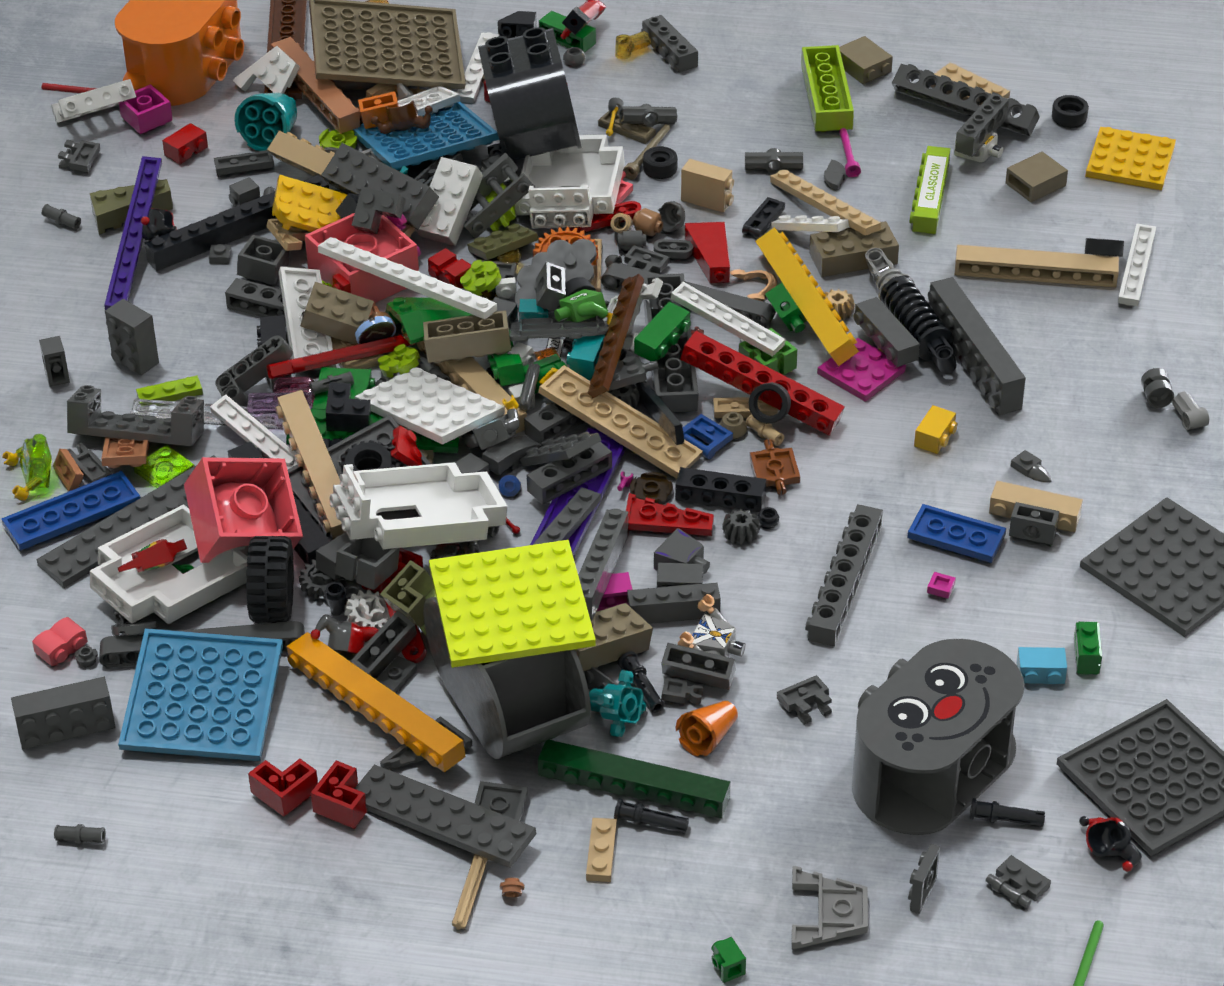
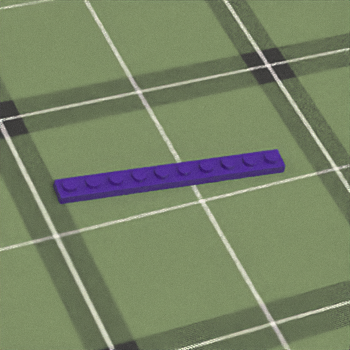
[104,156,162,310]

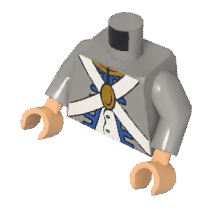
[678,594,746,657]

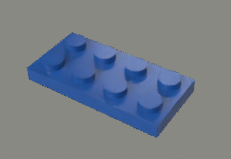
[907,504,1007,563]

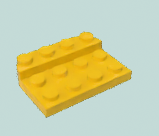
[272,175,348,232]

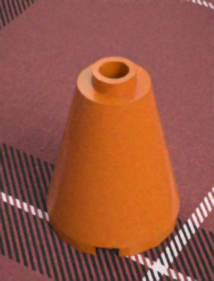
[675,701,738,756]

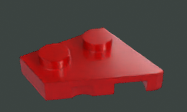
[391,426,423,466]

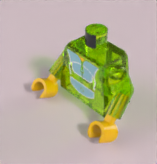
[2,434,52,501]

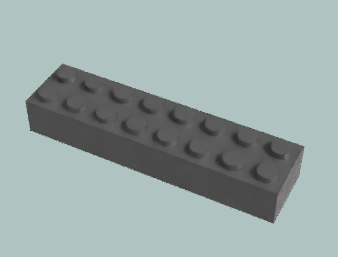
[643,273,699,412]
[928,277,1026,415]

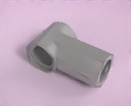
[1172,391,1210,430]

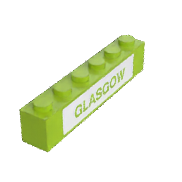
[909,146,951,234]

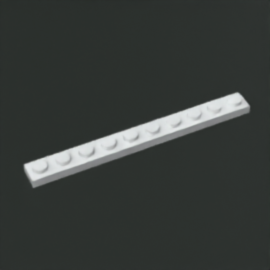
[318,237,497,319]

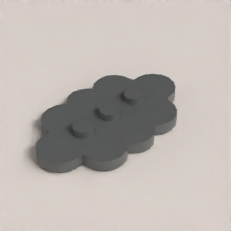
[514,239,597,312]

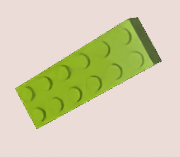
[801,45,854,132]

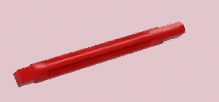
[266,335,416,379]

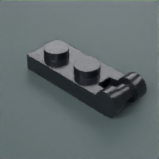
[742,197,785,239]

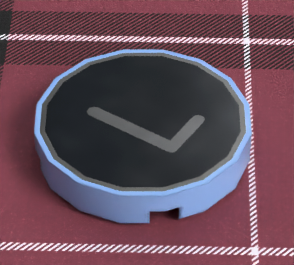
[355,316,396,344]

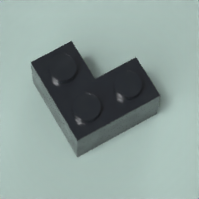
[326,382,371,432]

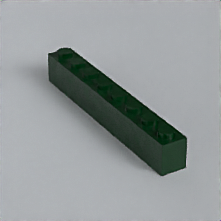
[538,740,731,818]

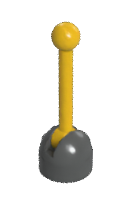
[606,97,624,136]

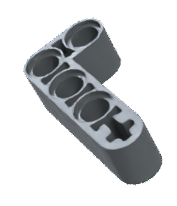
[215,335,293,410]

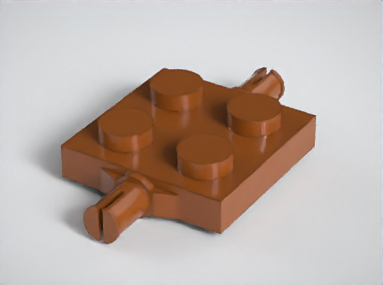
[750,439,800,495]

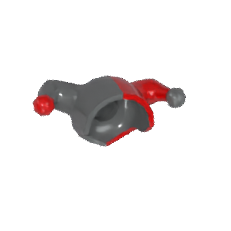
[311,614,379,654]

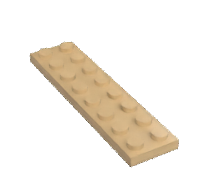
[538,365,703,479]

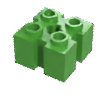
[739,328,798,375]

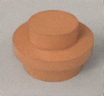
[500,878,525,897]

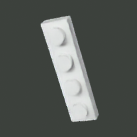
[771,215,849,232]

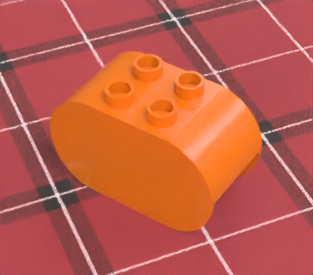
[115,0,244,106]

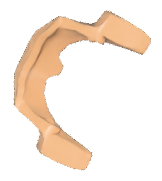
[730,269,777,302]

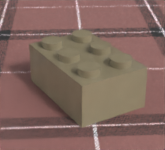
[300,282,374,345]

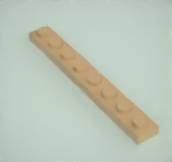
[770,170,881,236]

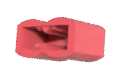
[32,617,88,666]

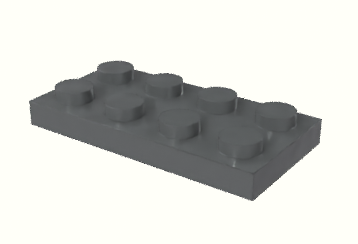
[519,432,601,467]

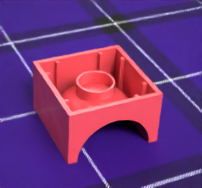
[305,213,419,303]
[184,457,303,563]

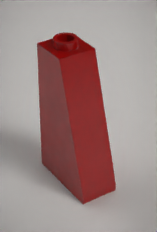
[685,222,730,283]

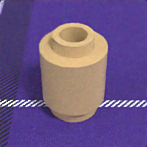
[611,213,633,233]

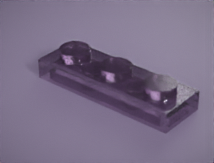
[247,392,313,414]

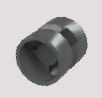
[1141,368,1174,408]

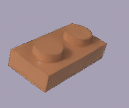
[52,449,84,491]

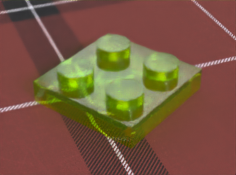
[134,445,195,488]

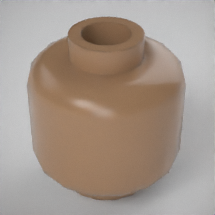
[633,208,663,237]

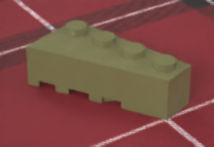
[90,179,173,235]

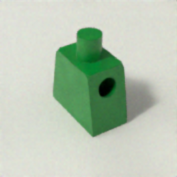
[765,282,807,333]

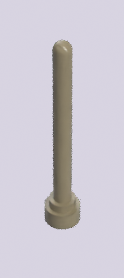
[623,124,670,180]

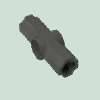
[618,104,678,127]
[745,148,803,174]

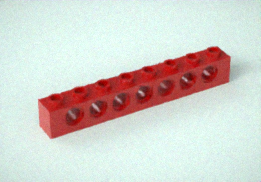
[681,331,845,436]

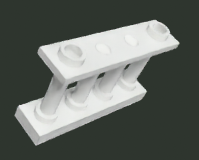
[51,79,136,123]

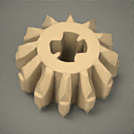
[823,289,855,321]

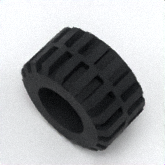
[341,440,396,474]

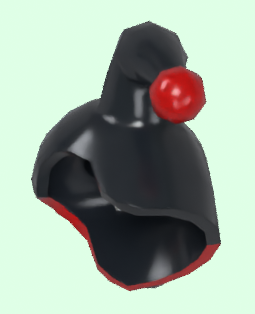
[141,208,177,240]
[1079,816,1142,872]

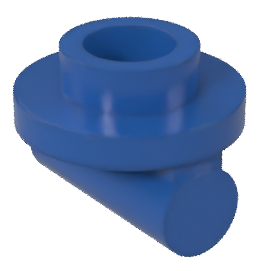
[499,475,521,497]

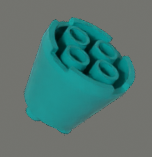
[234,93,297,151]

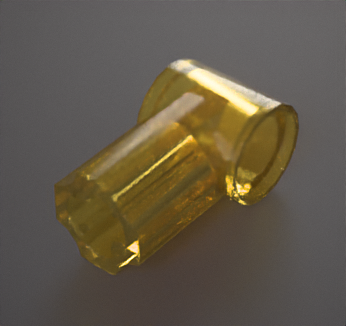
[615,31,651,59]

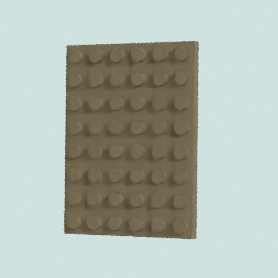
[309,0,466,89]

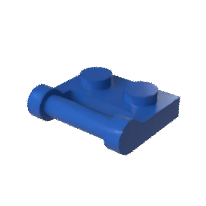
[683,414,733,459]

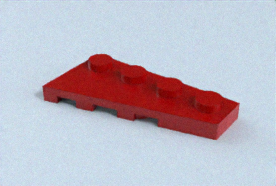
[626,493,714,536]

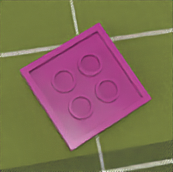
[817,338,906,402]

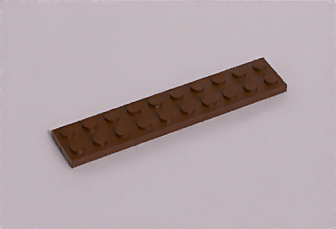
[264,0,307,100]

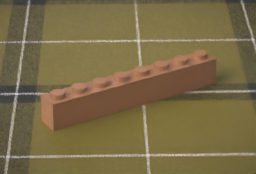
[271,37,361,134]

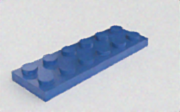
[1,471,141,551]

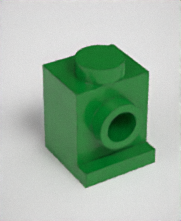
[711,937,746,983]

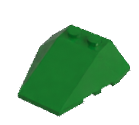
[385,297,472,344]

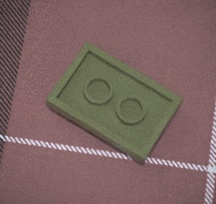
[467,224,538,260]

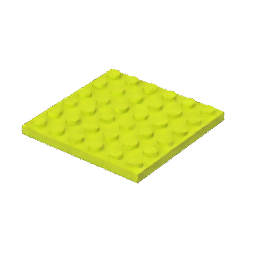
[429,540,596,668]

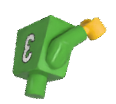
[554,289,613,325]

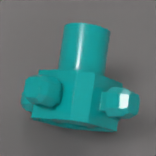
[589,670,647,737]

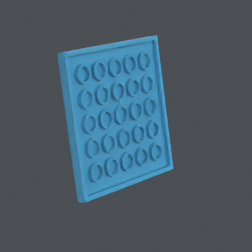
[353,102,499,171]
[118,628,283,761]

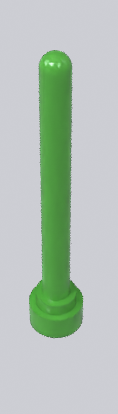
[1073,920,1104,986]

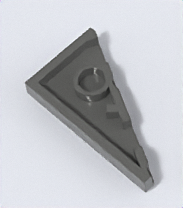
[380,716,473,770]

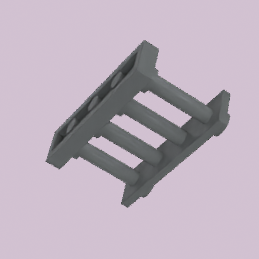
[464,153,535,239]

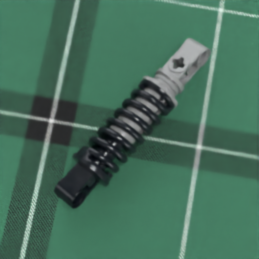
[865,248,957,373]

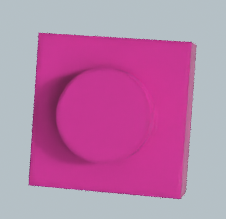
[927,572,956,599]

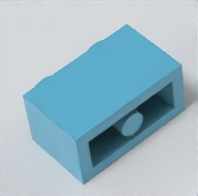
[1016,647,1067,684]

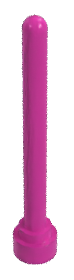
[839,128,861,177]

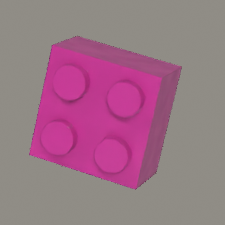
[119,84,173,134]

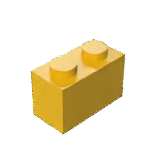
[914,405,958,454]

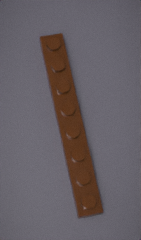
[588,274,644,398]

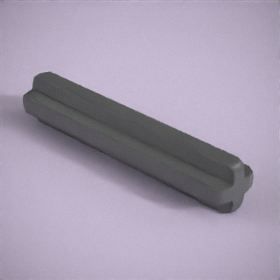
[518,363,540,411]

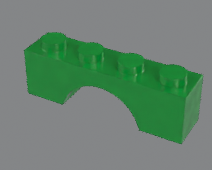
[486,329,525,386]

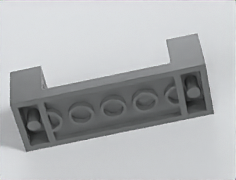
[67,385,204,446]

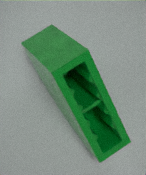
[312,367,376,410]

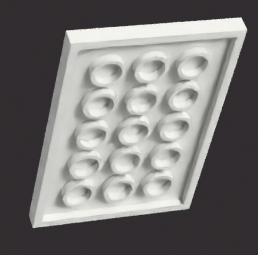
[355,368,505,444]

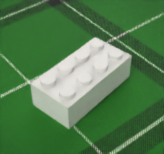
[414,157,483,246]

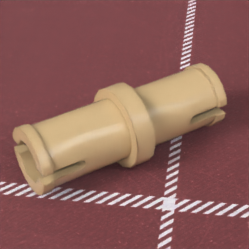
[746,414,784,446]

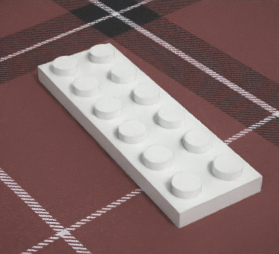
[278,267,335,370]

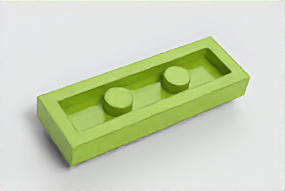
[136,375,203,408]

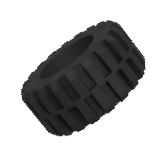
[246,536,294,623]

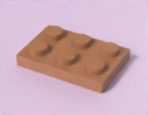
[101,437,149,468]

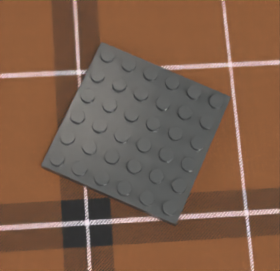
[1080,497,1224,637]
[1056,699,1224,856]

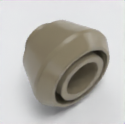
[719,412,747,439]

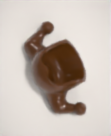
[371,101,433,134]

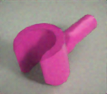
[617,472,633,491]

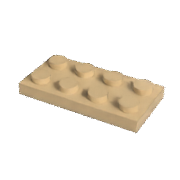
[931,63,1010,106]

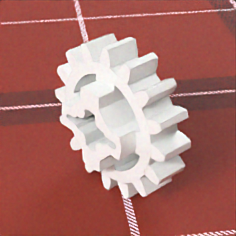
[344,590,390,630]

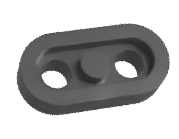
[654,239,693,259]

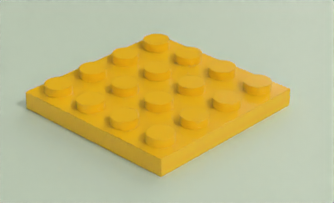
[1085,126,1176,190]

